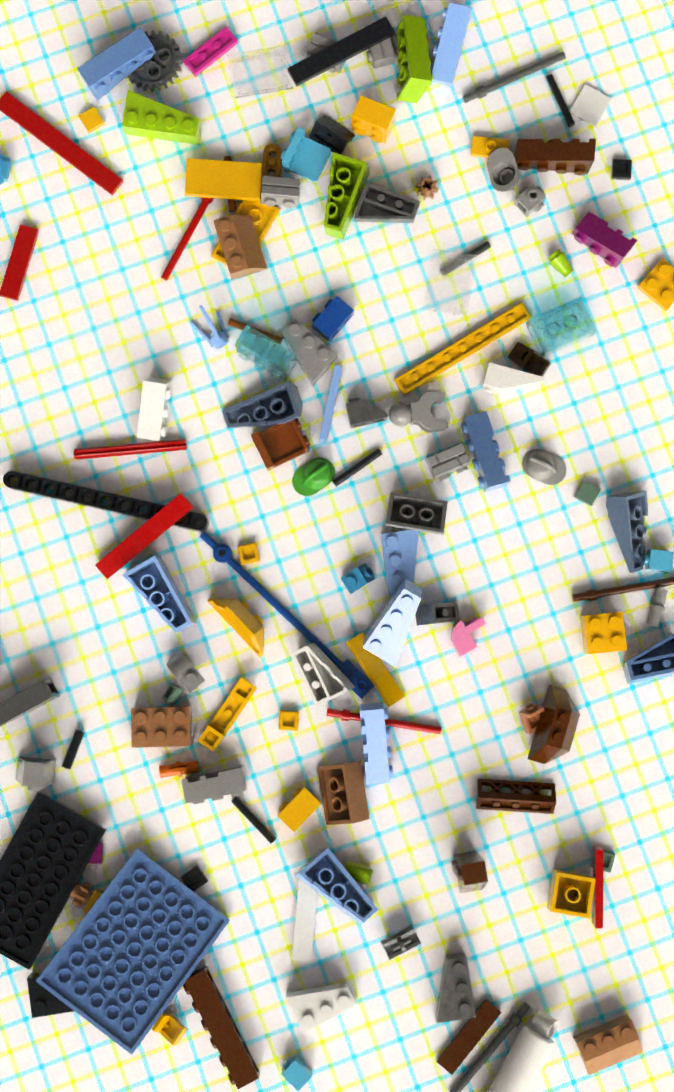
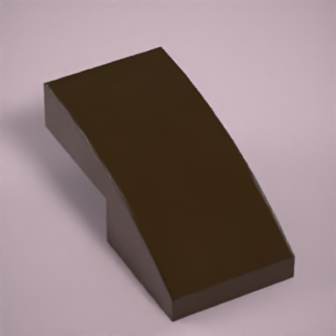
[508,342,551,377]

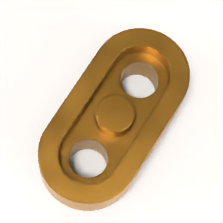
[262,143,282,177]

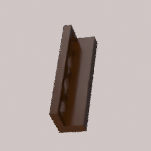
[476,778,556,814]

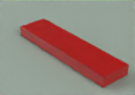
[0,224,39,301]
[592,845,604,929]

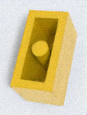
[277,786,322,832]

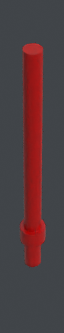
[161,197,214,281]
[326,708,442,734]

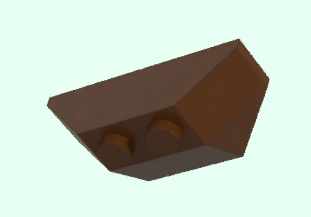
[527,684,580,764]

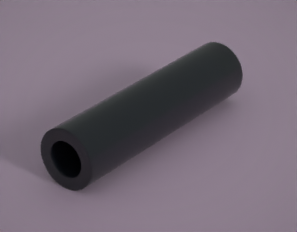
[62,730,85,769]

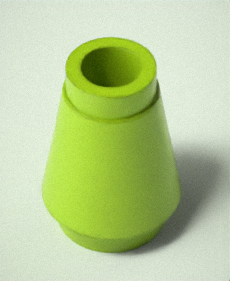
[547,249,574,277]
[344,861,374,885]

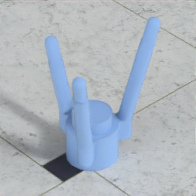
[191,305,229,349]

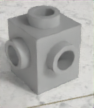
[514,183,546,217]

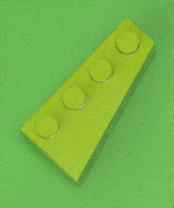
[397,14,433,103]

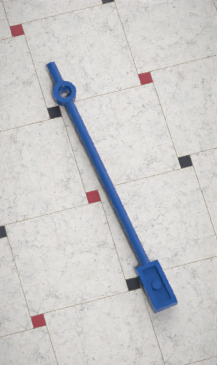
[199,531,374,699]

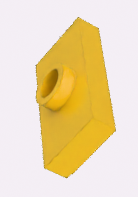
[471,136,510,158]

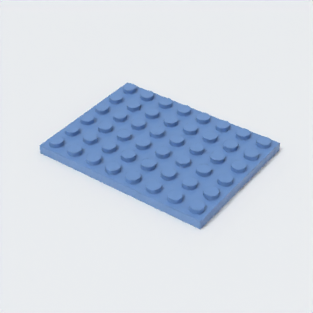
[36,848,230,1055]

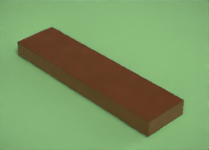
[436,998,502,1075]

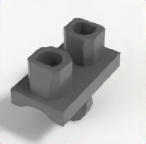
[381,925,421,960]

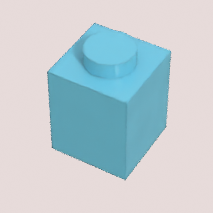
[643,549,674,572]
[281,1055,312,1091]

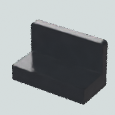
[309,115,355,155]

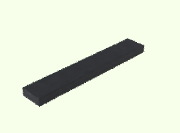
[287,16,395,87]

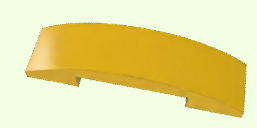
[198,677,257,752]

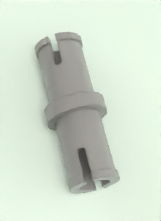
[647,587,668,628]

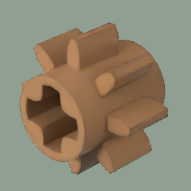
[416,175,439,200]
[69,882,93,908]

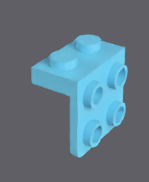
[281,127,331,182]

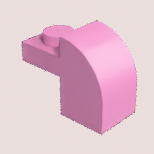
[451,616,486,657]

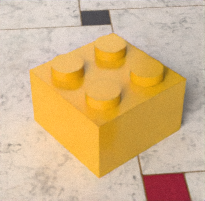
[351,95,396,144]
[580,612,627,655]
[547,869,596,919]

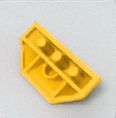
[207,598,264,657]

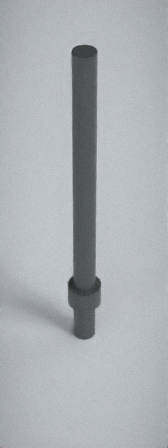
[463,52,566,103]
[450,1002,531,1092]

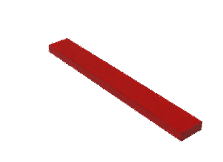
[0,91,124,196]

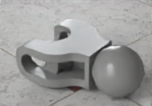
[389,392,449,433]

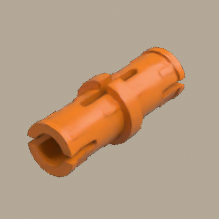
[159,760,199,778]

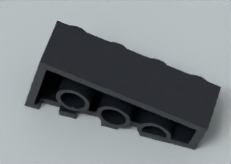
[27,973,74,1018]

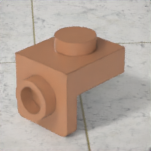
[518,703,545,734]

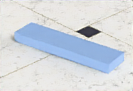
[319,365,342,443]

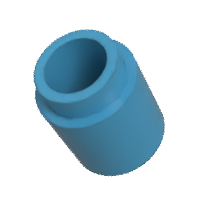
[0,154,12,184]

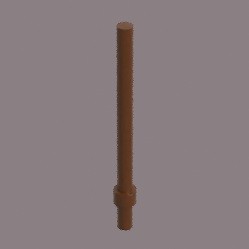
[572,577,674,602]

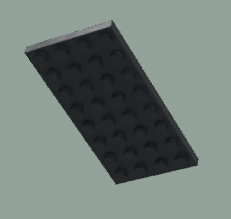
[0,791,107,970]

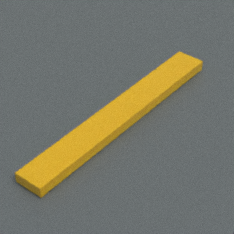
[394,302,532,396]

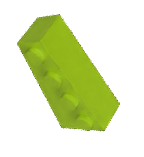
[122,90,201,145]
[324,152,370,240]

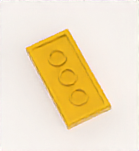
[185,158,262,201]
[211,200,280,265]

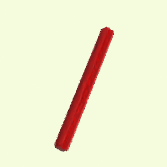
[73,439,187,459]

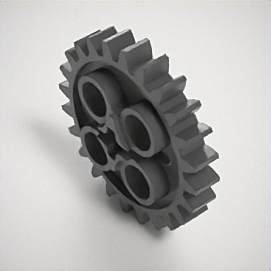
[127,30,183,92]

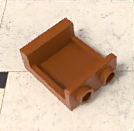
[251,418,310,471]

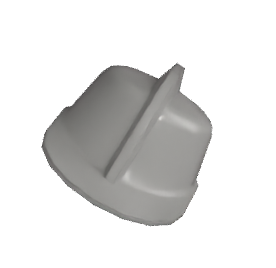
[487,148,520,192]
[522,449,566,485]

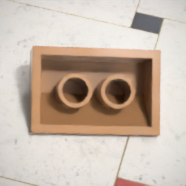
[213,215,267,280]
[317,761,370,825]
[573,1014,643,1075]

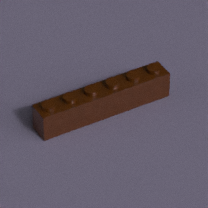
[183,966,260,1089]

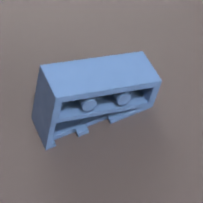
[623,634,674,684]

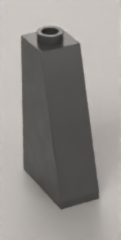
[0,679,60,727]

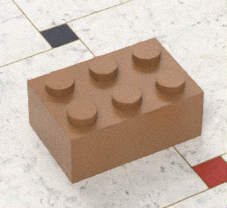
[131,706,193,748]

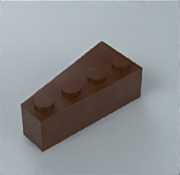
[514,139,596,176]
[451,851,488,893]

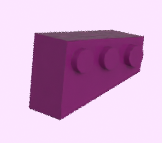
[572,212,638,268]

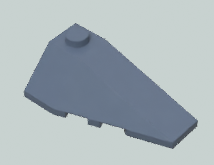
[222,381,303,428]
[606,491,648,573]

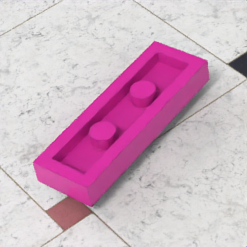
[183,27,238,77]

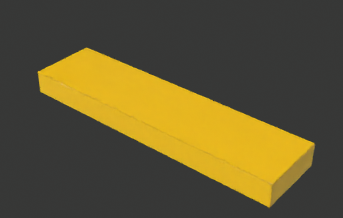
[346,632,405,708]

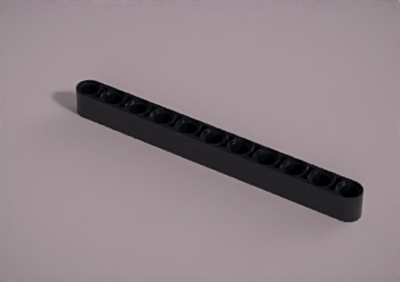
[3,471,209,532]

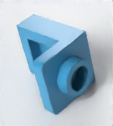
[341,563,375,594]

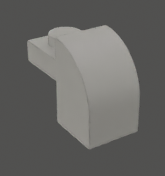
[166,651,205,693]

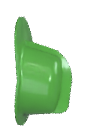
[292,457,335,496]

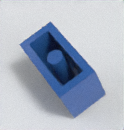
[312,296,354,343]

